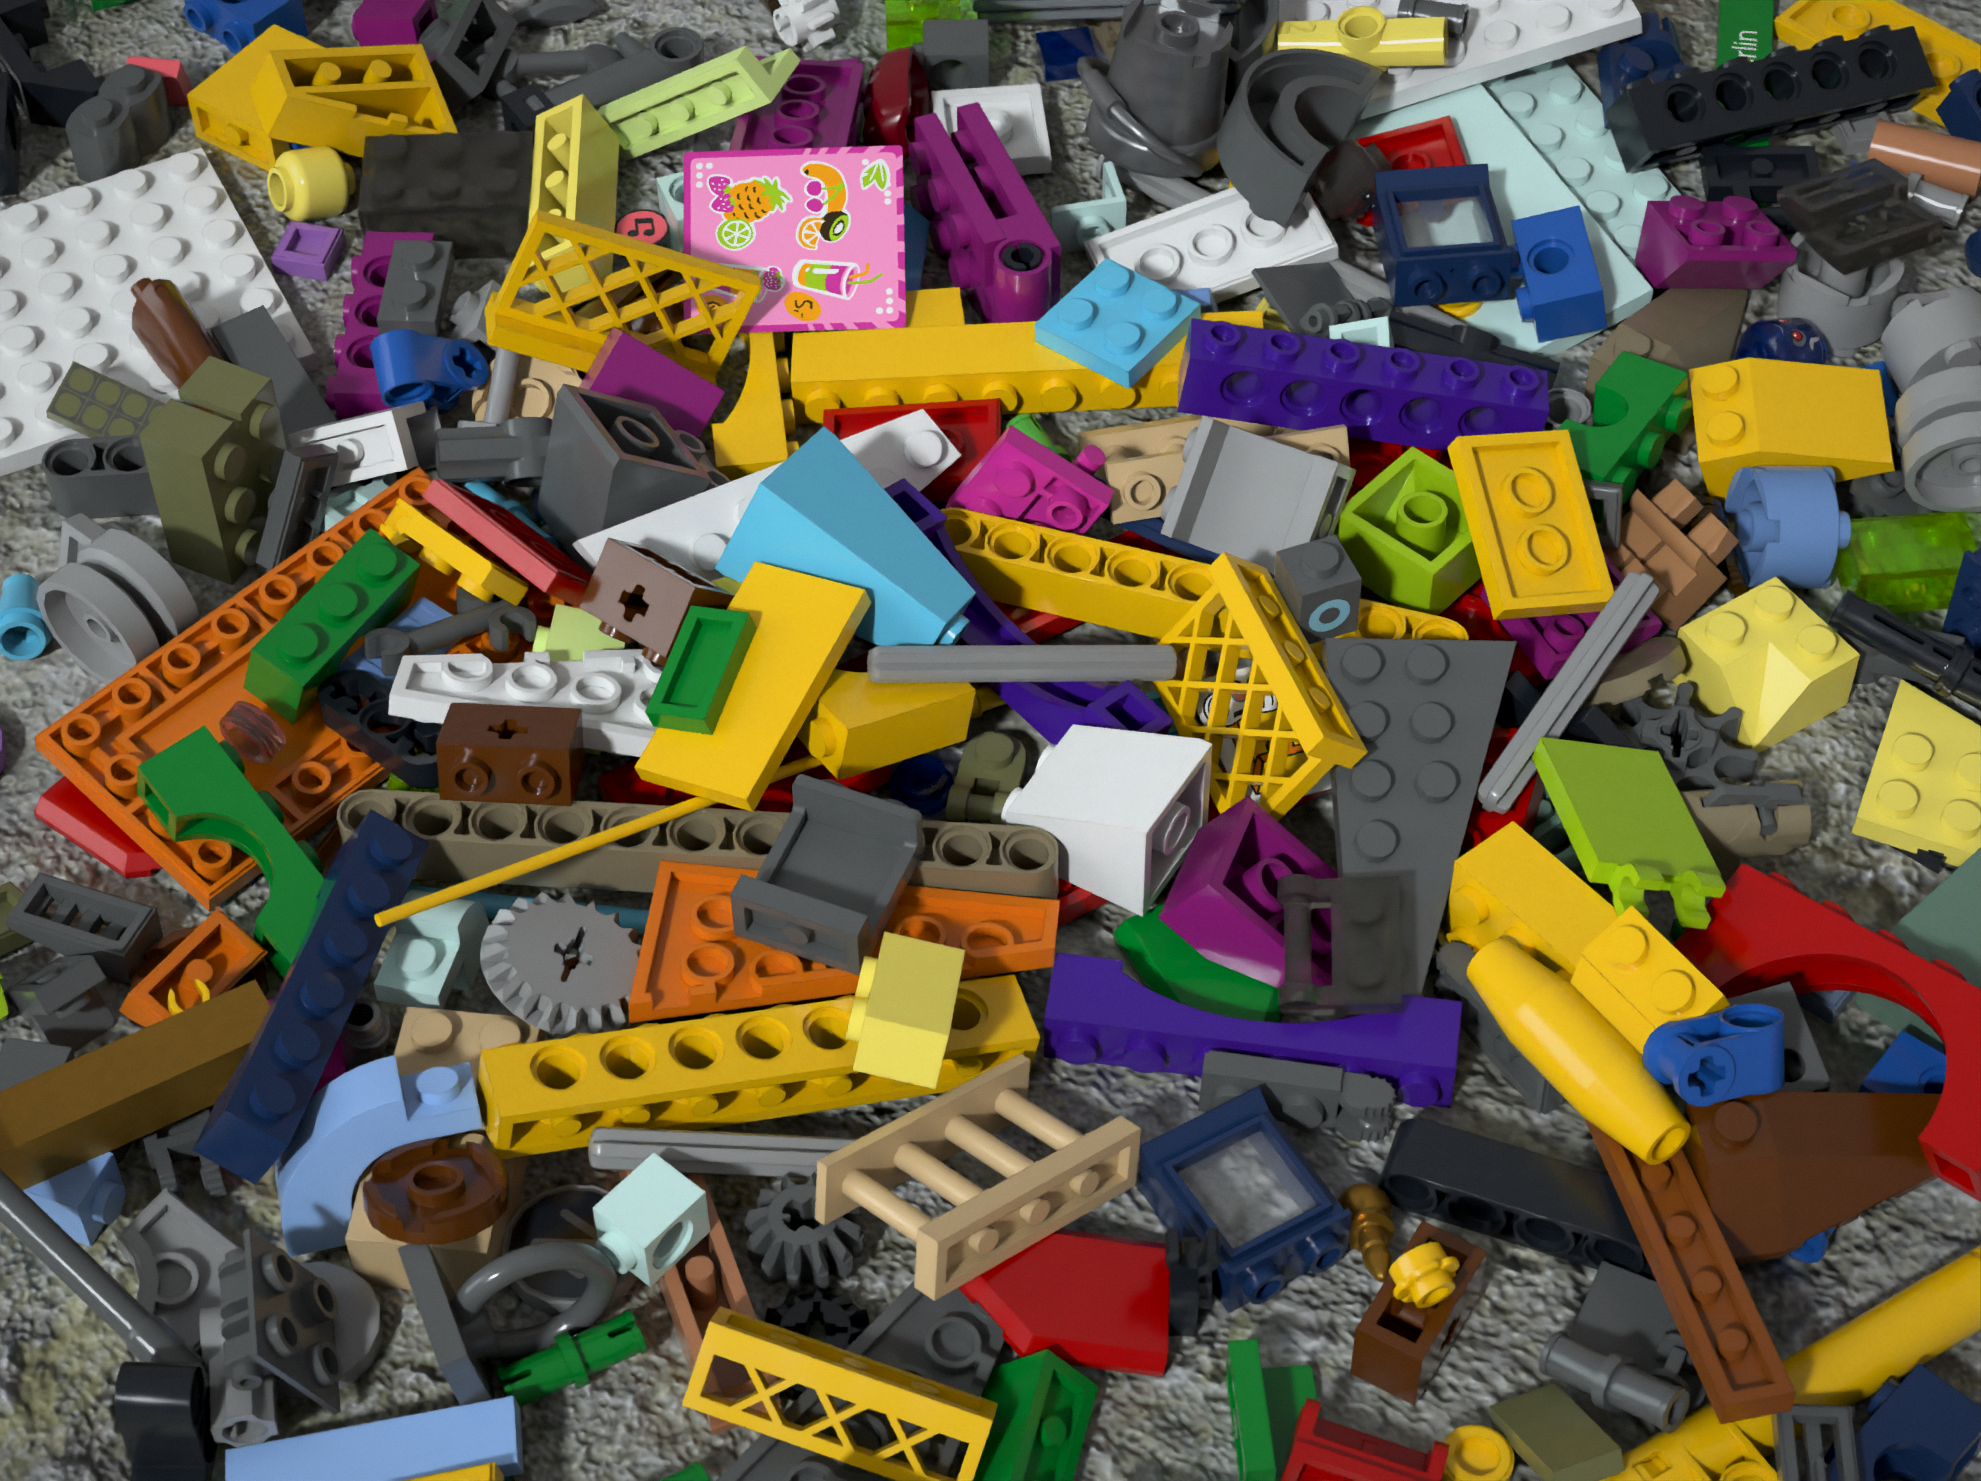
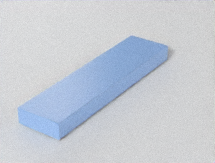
[225,1396,524,1481]

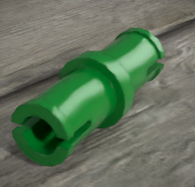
[495,1309,648,1408]

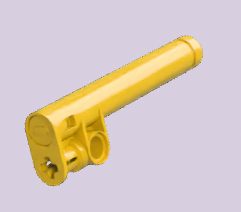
[1600,1244,1981,1481]

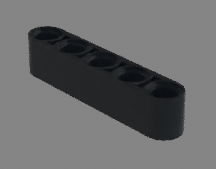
[1377,1118,1657,1282]

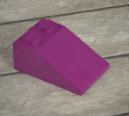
[1158,796,1357,1016]

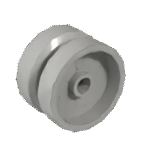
[1894,365,1981,514]
[36,528,200,685]

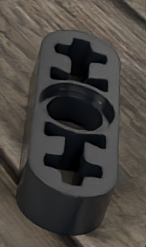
[317,670,442,789]

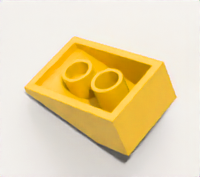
[1689,357,1895,505]

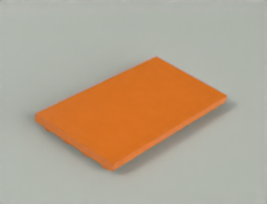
[35,466,581,912]

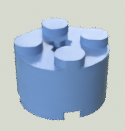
[1724,466,1851,589]

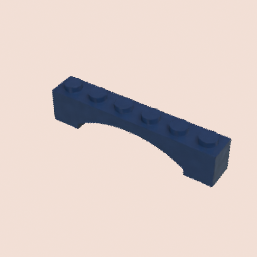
[193,809,429,1185]

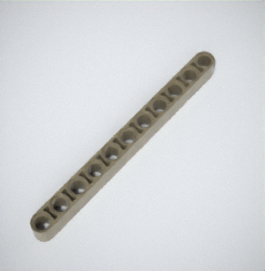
[337,789,1059,900]

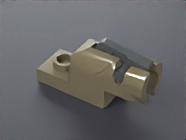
[1605,779,1812,891]

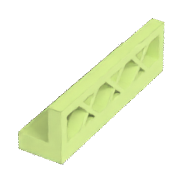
[597,45,801,161]

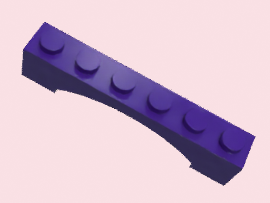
[884,478,1174,745]
[1044,952,1462,1108]

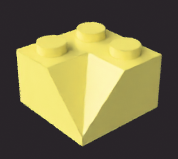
[1672,576,1860,754]

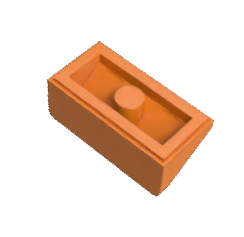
[119,908,268,1027]

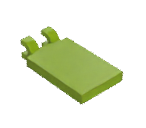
[1531,737,1726,930]

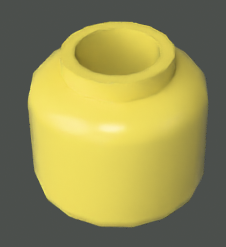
[267,146,356,222]

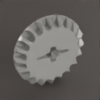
[480,892,641,1037]

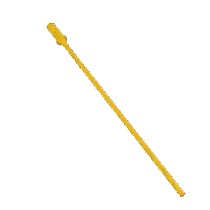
[374,684,1006,927]

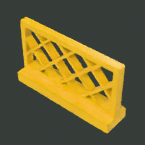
[484,209,761,386]
[1152,551,1368,821]

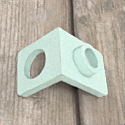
[1050,161,1127,253]

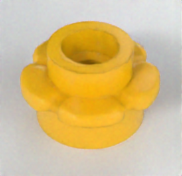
[1389,1242,1460,1308]

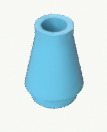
[0,574,52,661]

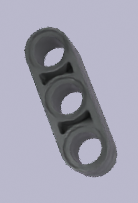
[42,435,159,519]

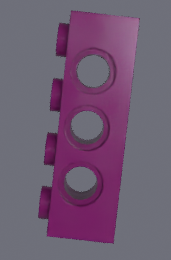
[326,232,435,420]

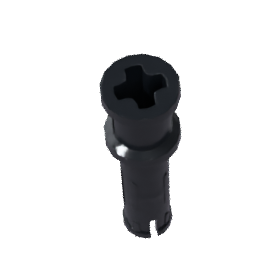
[1827,589,1981,711]

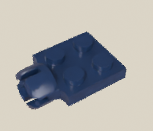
[1597,12,1701,161]

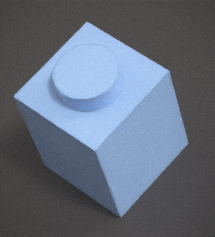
[23,1152,126,1247]

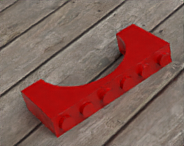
[1673,863,1981,1202]

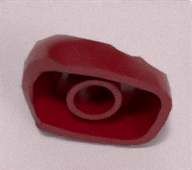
[862,46,932,159]

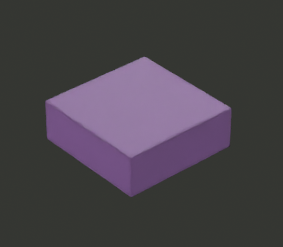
[271,221,346,281]

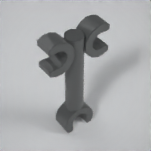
[365,587,536,676]

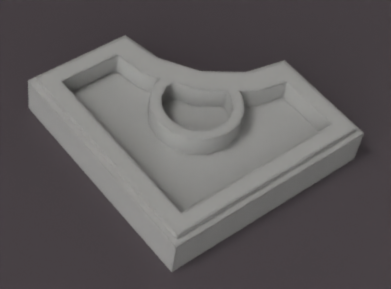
[117,1188,242,1356]

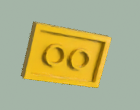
[1447,430,1614,620]

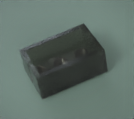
[358,131,534,259]

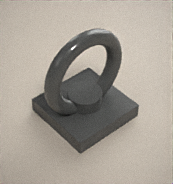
[397,1240,617,1405]

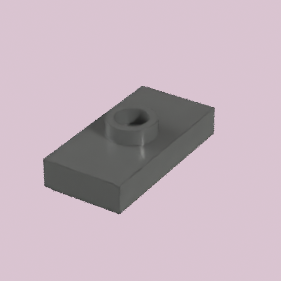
[256,444,339,570]

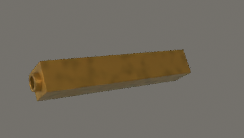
[0,979,270,1190]

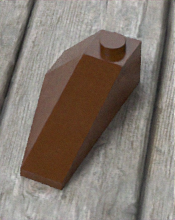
[1682,1091,1941,1264]

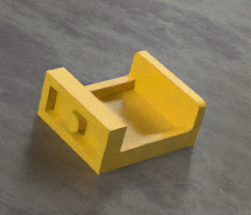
[187,24,325,172]

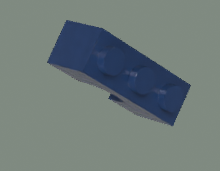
[1799,1363,1981,1481]

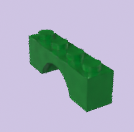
[137,725,325,982]

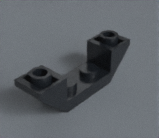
[0,0,105,129]

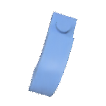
[275,1055,483,1257]

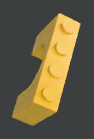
[710,577,976,781]

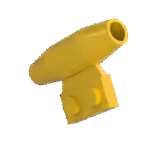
[1466,905,1731,1165]

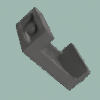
[730,774,923,976]

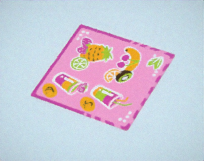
[683,145,906,335]

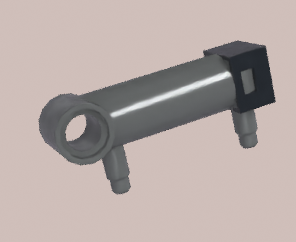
[495,27,705,168]

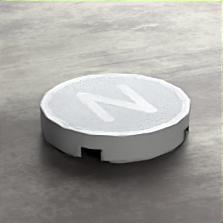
[502,1184,638,1316]

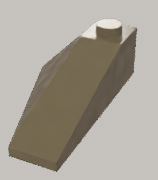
[1584,288,1749,456]

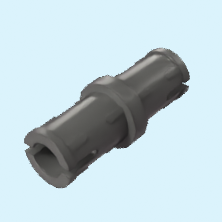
[1539,1331,1690,1434]

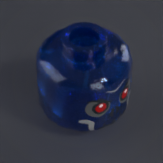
[1735,317,1826,365]

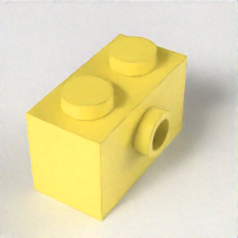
[845,931,965,1089]

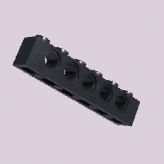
[1604,25,1937,173]

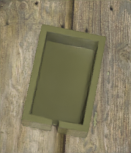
[139,355,287,586]

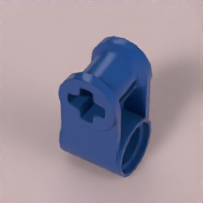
[370,329,489,414]
[1642,1003,1785,1107]

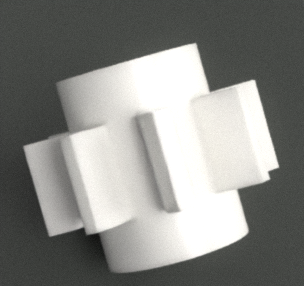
[773,0,840,53]

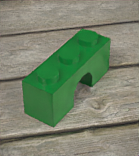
[1557,350,1692,523]
[243,528,421,724]

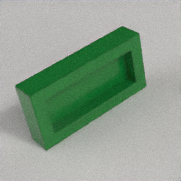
[645,605,757,735]

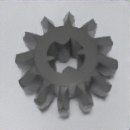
[745,1171,865,1295]

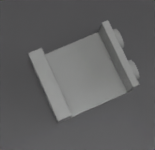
[1160,415,1357,575]

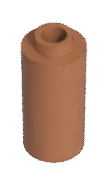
[1867,119,1981,199]

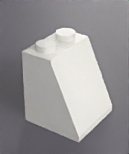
[1001,724,1212,917]

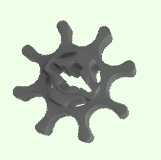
[1620,683,1758,791]

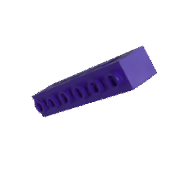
[1177,318,1550,452]

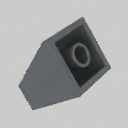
[537,383,712,574]

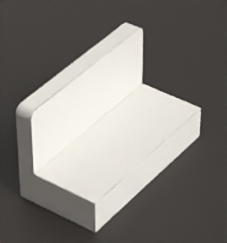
[288,401,426,487]

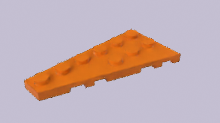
[628,860,1060,1023]

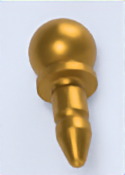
[1338,1183,1394,1283]

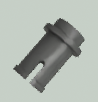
[1397,0,1469,40]

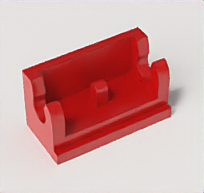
[1280,1397,1449,1481]

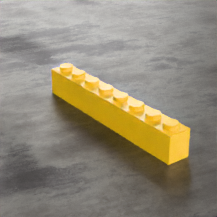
[790,310,1264,424]

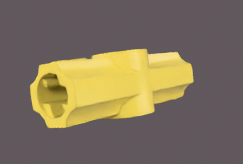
[1277,6,1449,76]

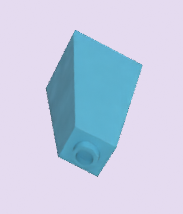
[715,426,976,646]

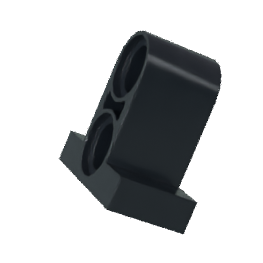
[115,1361,218,1481]

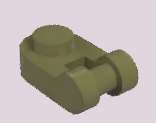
[946,731,1026,825]

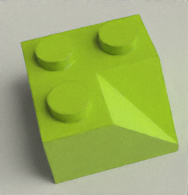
[1333,446,1482,616]

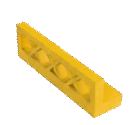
[682,1306,998,1481]

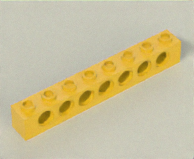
[476,974,1040,1159]

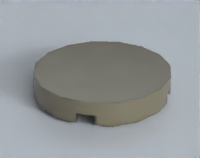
[1581,636,1686,708]

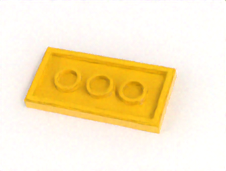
[1773,0,1981,127]
[634,561,871,812]

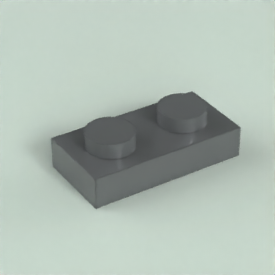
[377,240,455,337]

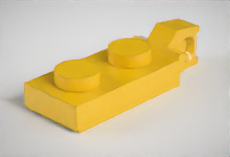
[379,498,529,606]

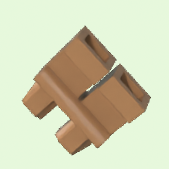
[1596,478,1739,633]

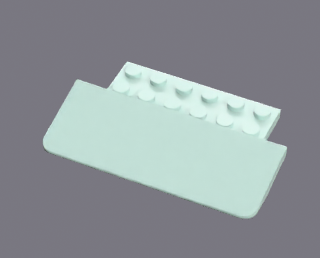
[1317,58,1681,358]

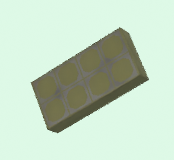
[46,361,166,438]

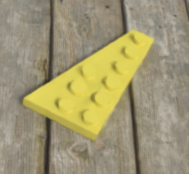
[1851,679,1981,867]

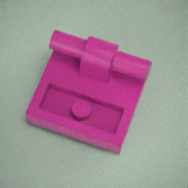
[945,425,1114,536]

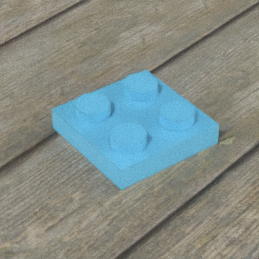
[1034,258,1201,389]

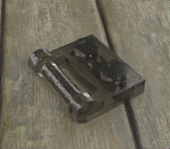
[1277,874,1403,1016]

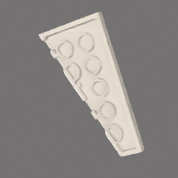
[572,409,961,581]
[388,649,664,757]

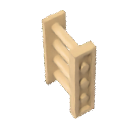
[1078,414,1352,524]
[815,1053,1141,1301]

